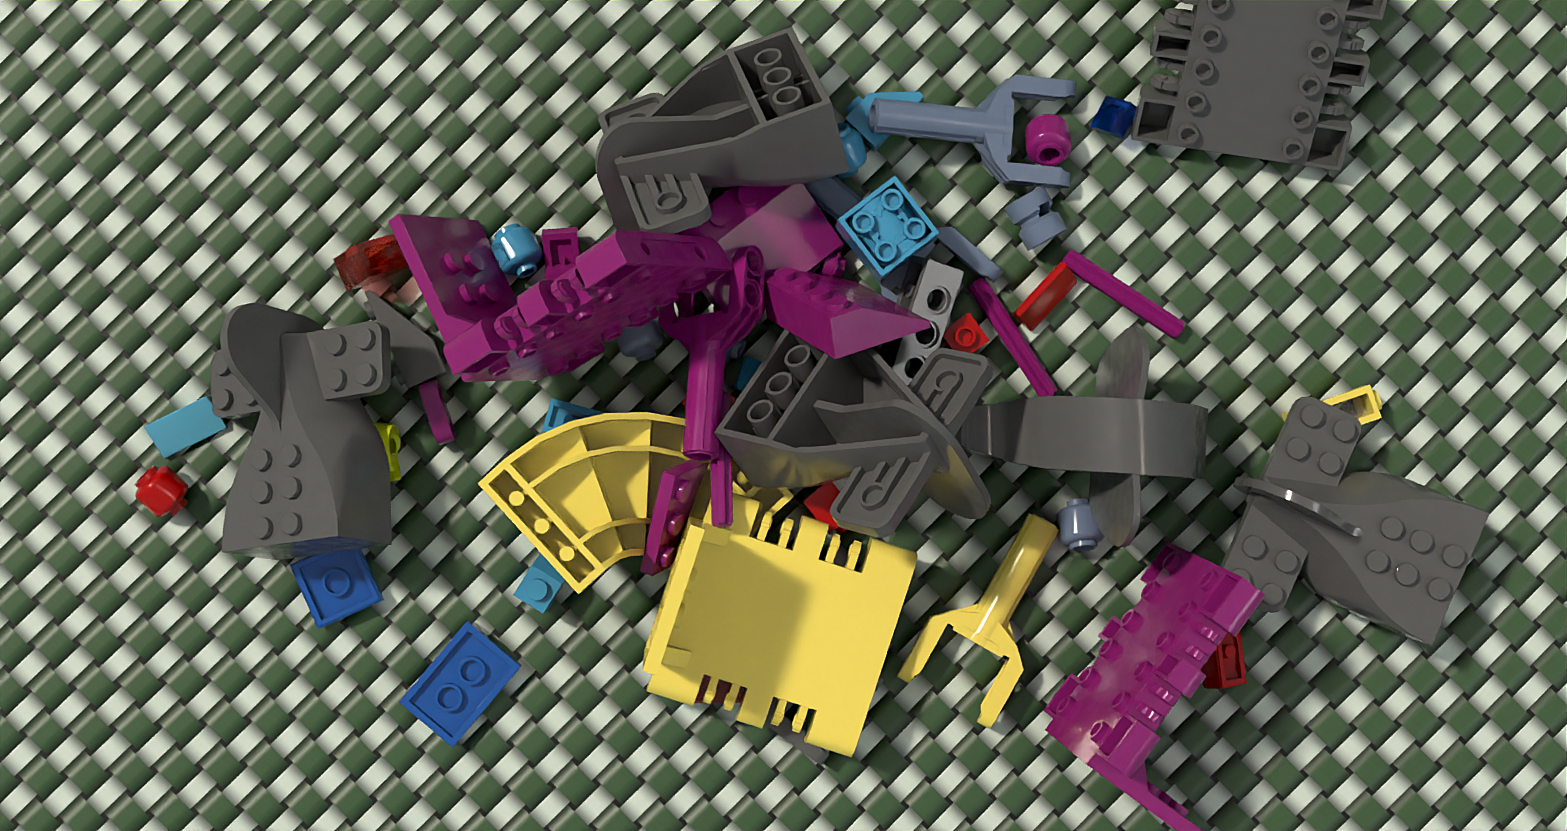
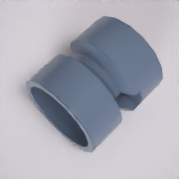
[1004,186,1068,251]

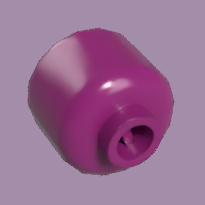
[1025,114,1072,166]

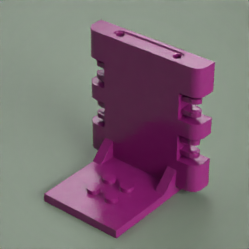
[388,214,733,382]
[1043,541,1265,831]

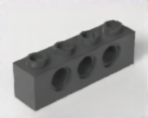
[879,255,964,386]

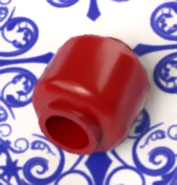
[134,465,188,517]

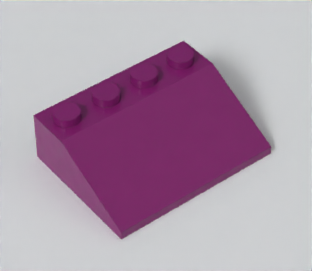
[675,183,843,313]
[764,268,931,359]

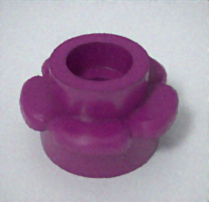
[819,249,846,278]

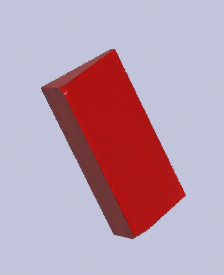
[1013,262,1077,331]
[1201,631,1247,689]

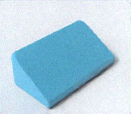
[144,396,228,458]

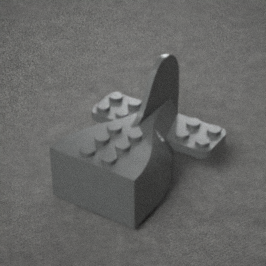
[595,27,850,234]
[211,303,392,560]
[714,329,993,538]
[1221,396,1490,645]

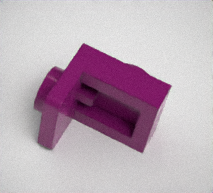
[542,227,580,280]

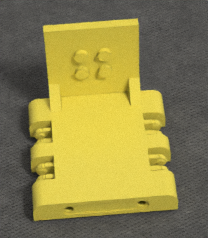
[642,492,918,757]

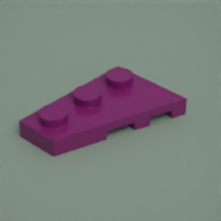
[640,459,709,576]

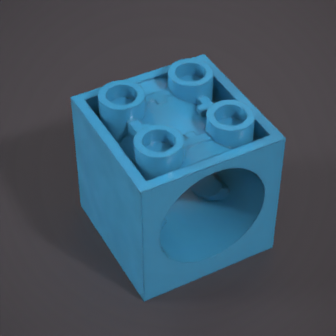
[835,176,939,283]

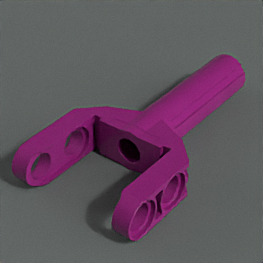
[658,245,765,461]

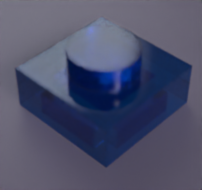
[1090,95,1136,139]

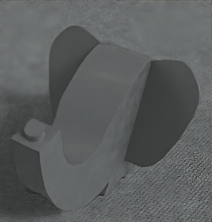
[955,326,1208,547]

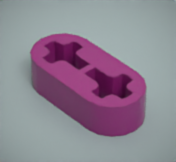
[419,379,456,445]

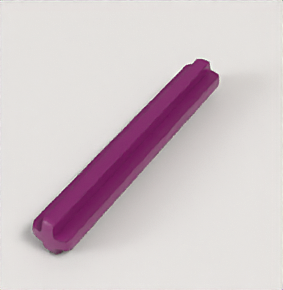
[1062,250,1185,338]
[969,278,1058,397]
[710,393,733,529]

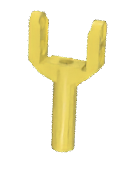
[897,513,1059,729]

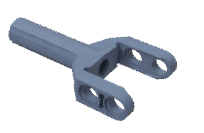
[869,74,1076,189]
[804,175,1003,345]

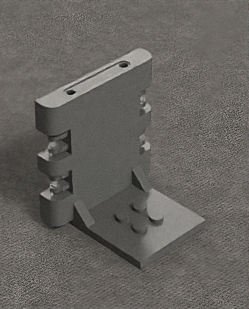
[1131,0,1388,171]

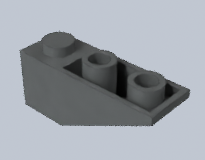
[364,290,451,389]

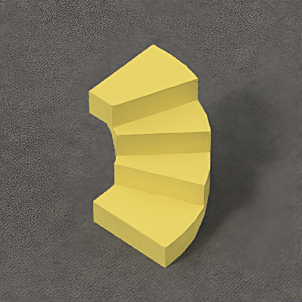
[477,412,794,594]

